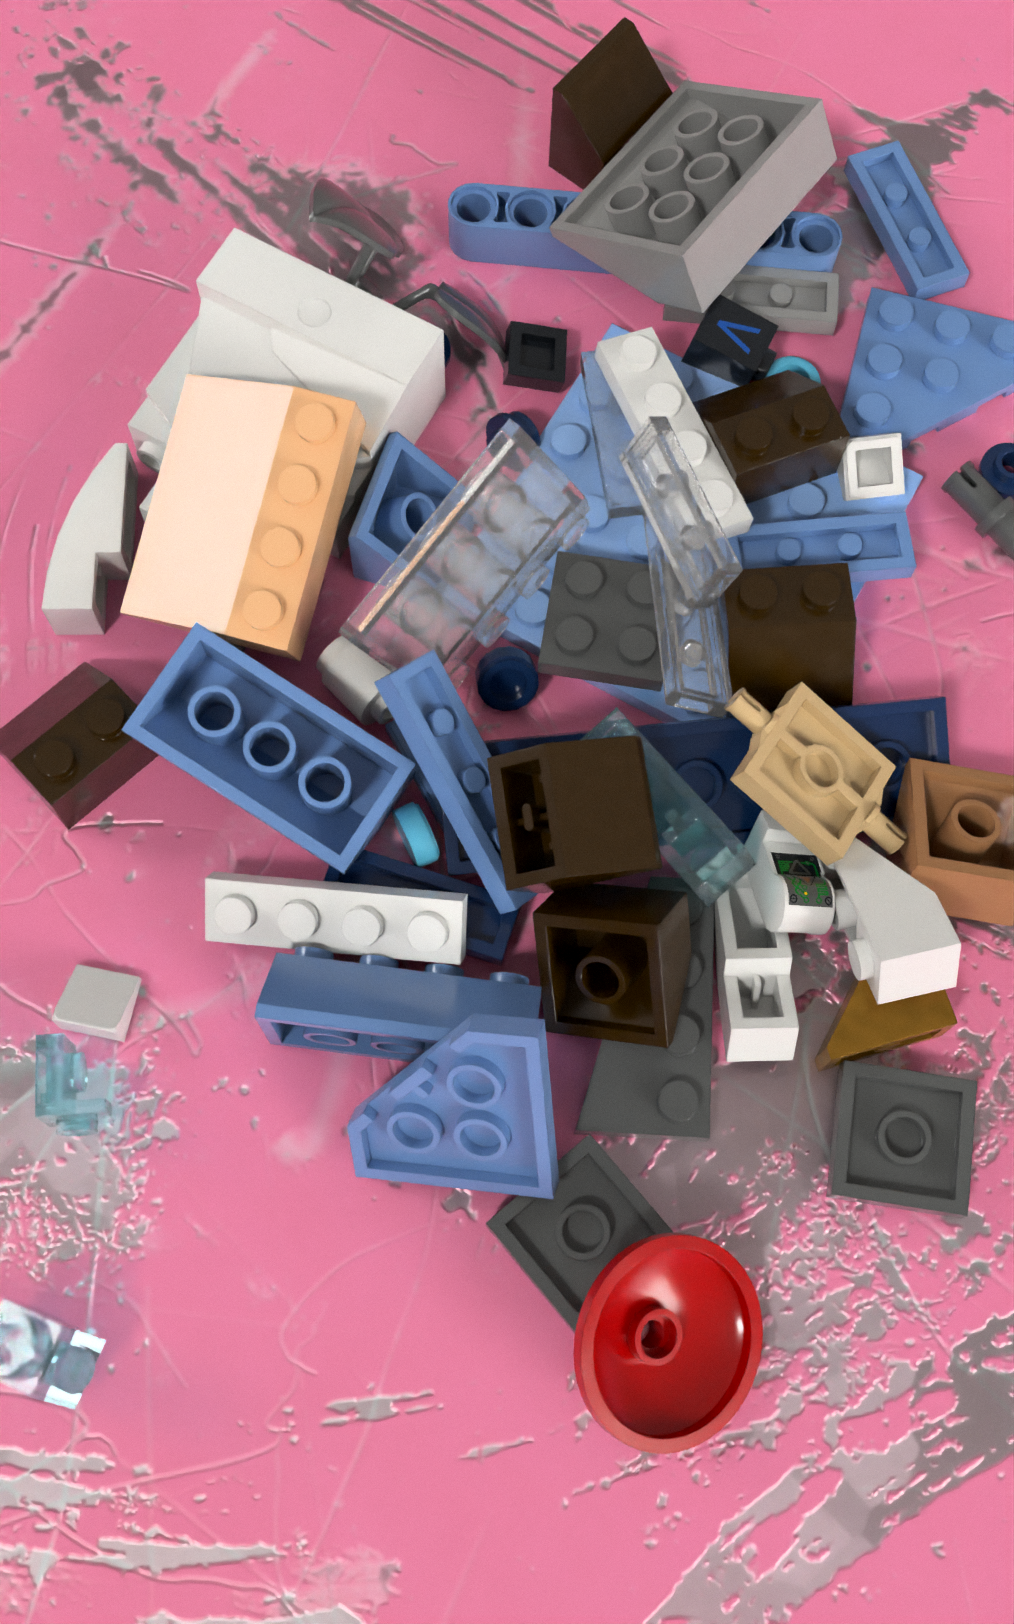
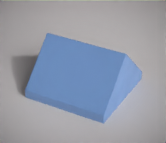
[348,432,480,602]

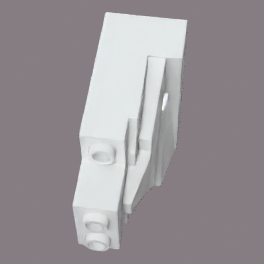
[127,227,446,559]

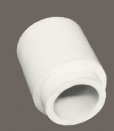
[316,634,396,725]

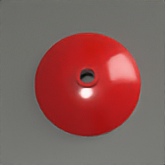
[573,1232,763,1454]

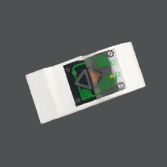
[740,810,835,935]

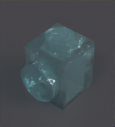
[0,1298,106,1410]

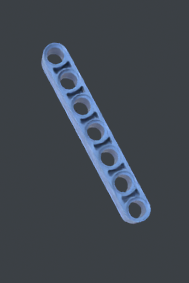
[448,183,843,274]

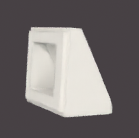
[837,433,905,501]
[51,964,142,1042]

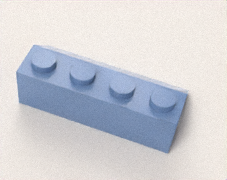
[121,622,416,874]
[254,946,542,1063]

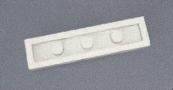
[595,327,753,549]
[205,871,468,965]

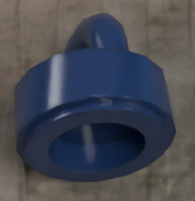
[475,646,539,711]

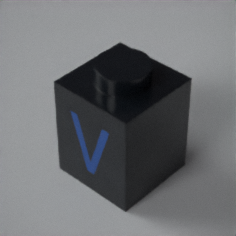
[681,294,779,386]

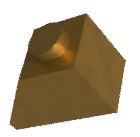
[814,978,958,1072]

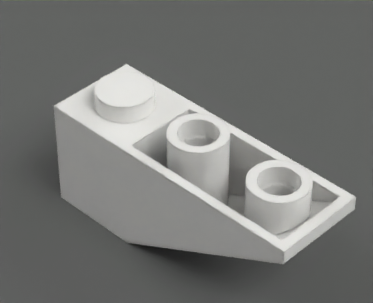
[821,837,961,1005]

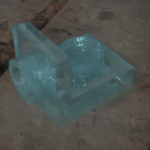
[35,1033,116,1136]

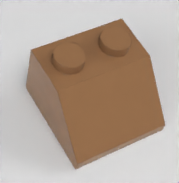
[886,758,1014,926]

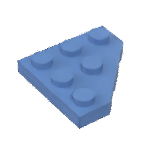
[839,287,1014,450]
[347,1013,559,1199]

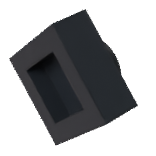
[503,321,567,393]

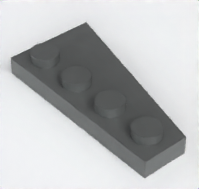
[574,876,715,1142]

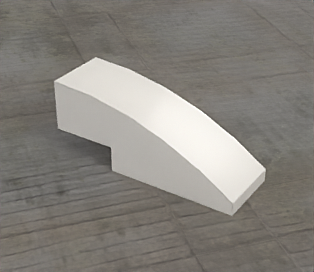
[41,443,138,635]
[710,861,799,1062]

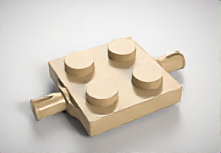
[724,682,908,866]

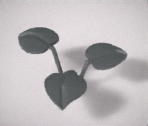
[309,178,506,370]

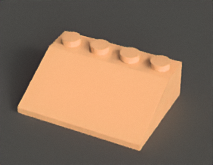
[120,374,366,661]

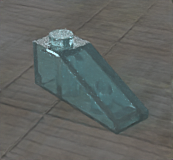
[580,707,756,907]

